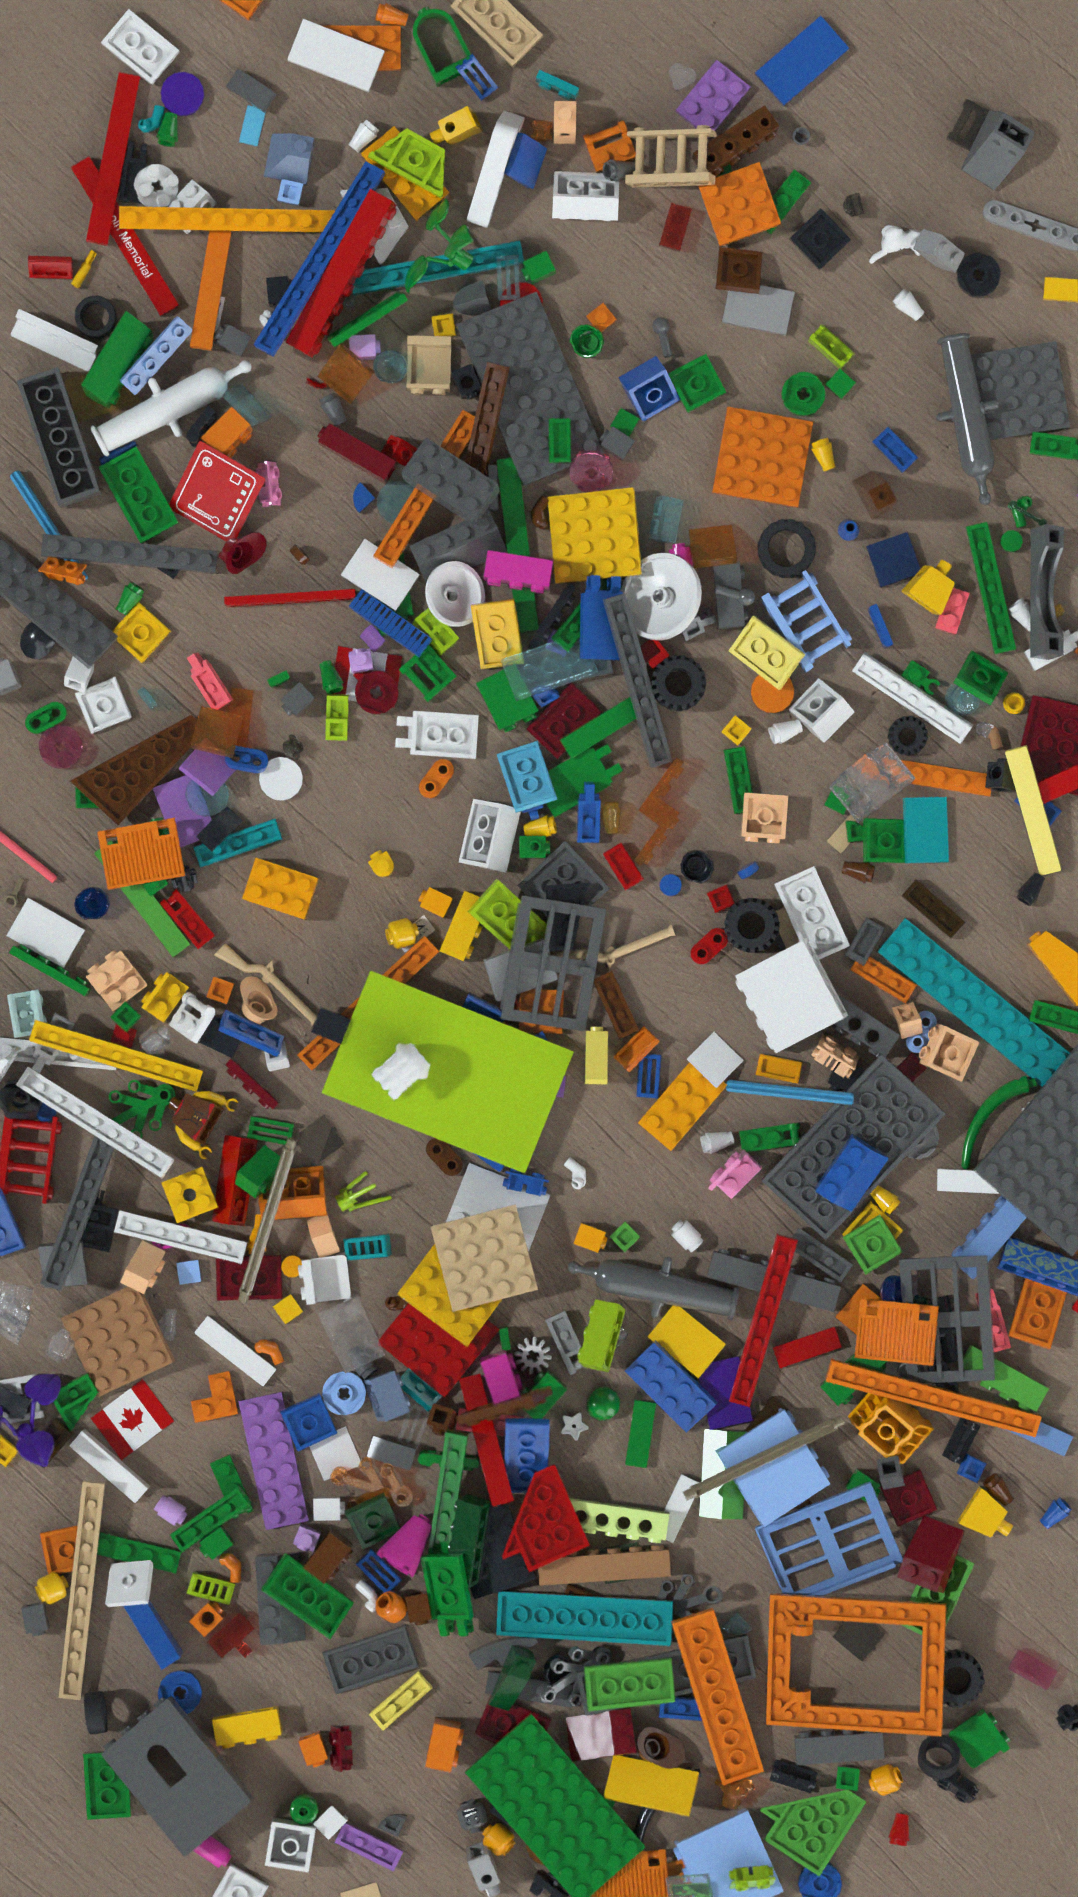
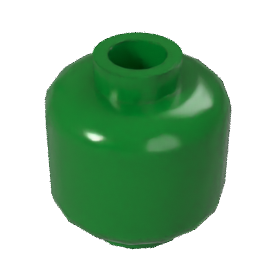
[290,1794,318,1824]

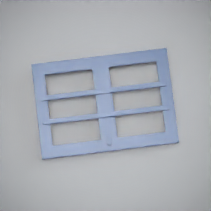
[755,1481,903,1596]

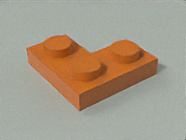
[191,1371,238,1423]

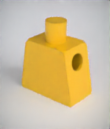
[430,106,483,145]
[901,559,954,615]
[957,1486,1013,1537]

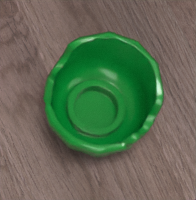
[570,324,604,358]
[586,1387,620,1421]

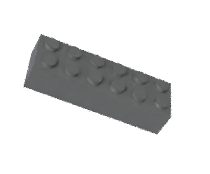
[17,367,102,508]

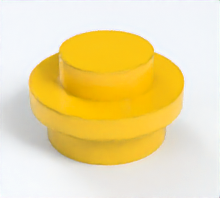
[1003,692,1025,714]

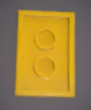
[471,599,525,669]
[648,1305,726,1378]

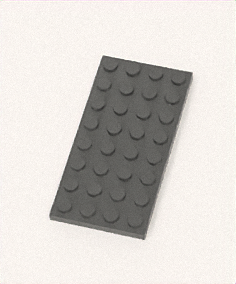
[456,292,604,486]
[762,1053,946,1240]

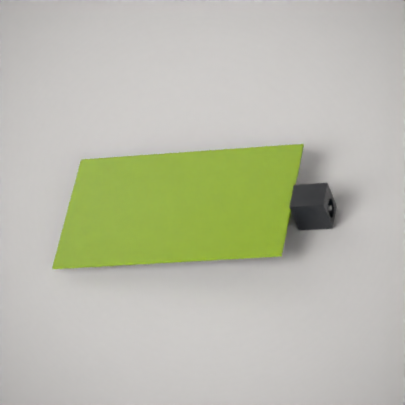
[311,970,574,1173]

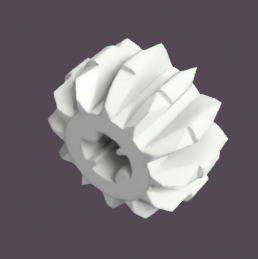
[514,1337,552,1374]

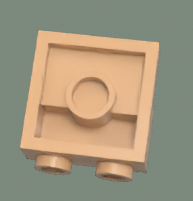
[741,793,788,843]
[86,950,148,1012]
[919,1023,979,1082]

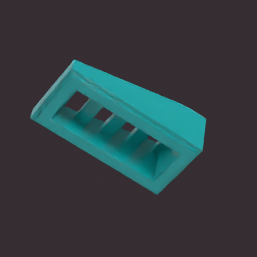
[343,1233,392,1261]

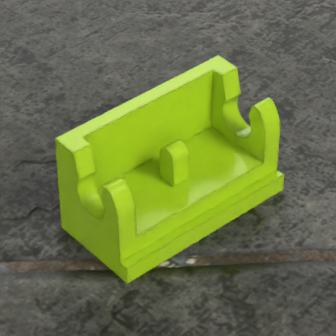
[808,324,855,369]
[412,608,460,657]

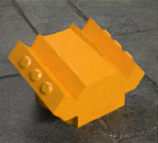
[848,1393,934,1464]

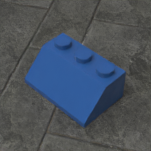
[815,1133,889,1212]

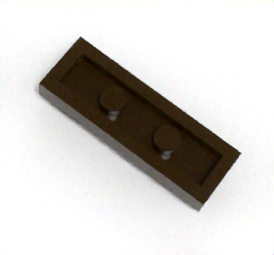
[901,879,965,939]

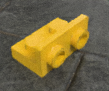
[141,972,189,1023]

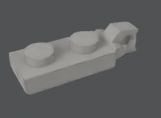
[31,1013,75,1073]

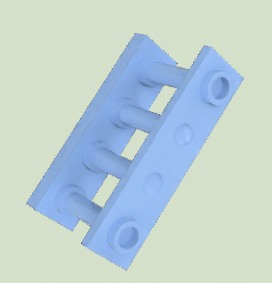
[760,570,852,673]

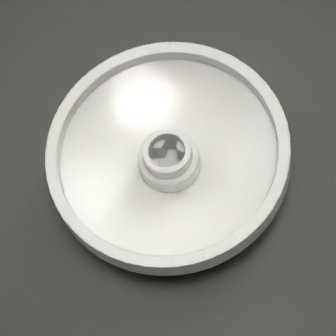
[621,553,702,640]

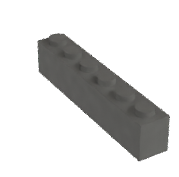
[706,1248,841,1312]

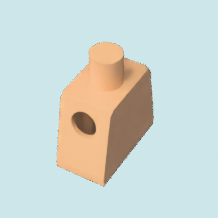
[554,101,576,144]

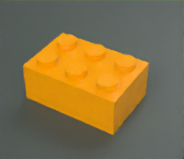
[242,858,319,920]

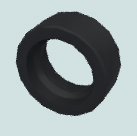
[75,295,117,339]
[84,1691,108,1735]
[918,1735,960,1779]

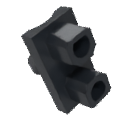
[529,1870,569,1897]

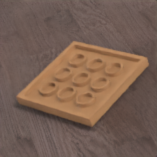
[61,1286,175,1397]

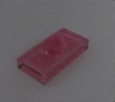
[1008,1649,1057,1690]

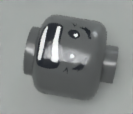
[457,1799,488,1833]

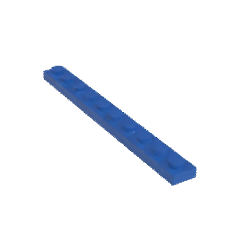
[254,161,385,357]

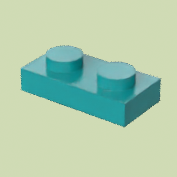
[536,70,579,100]
[400,1368,442,1412]

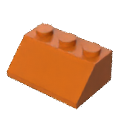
[259,1166,327,1220]

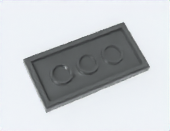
[322,1624,419,1694]

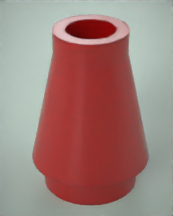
[888,1813,910,1846]

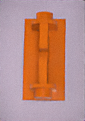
[38,557,87,585]

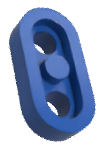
[225,746,268,773]

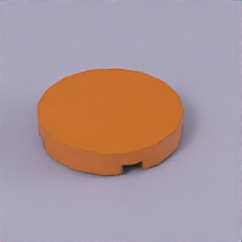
[751,675,794,713]

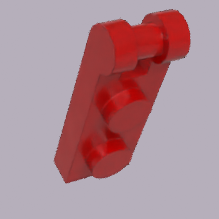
[160,889,215,950]

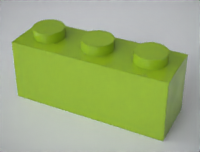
[578,1299,626,1372]

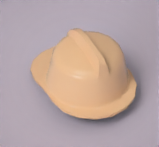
[240,976,278,1025]

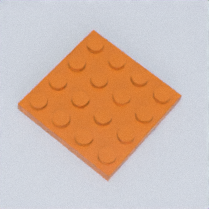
[712,406,813,508]

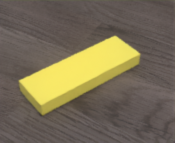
[369,1670,433,1731]

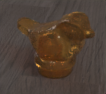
[714,1779,756,1810]

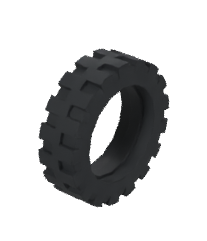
[757,519,816,578]

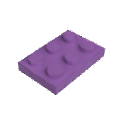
[675,60,750,139]

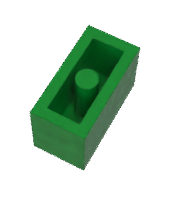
[235,1145,281,1199]

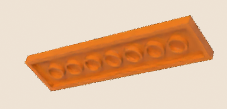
[671,1608,764,1785]

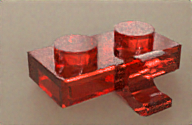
[207,1612,255,1658]

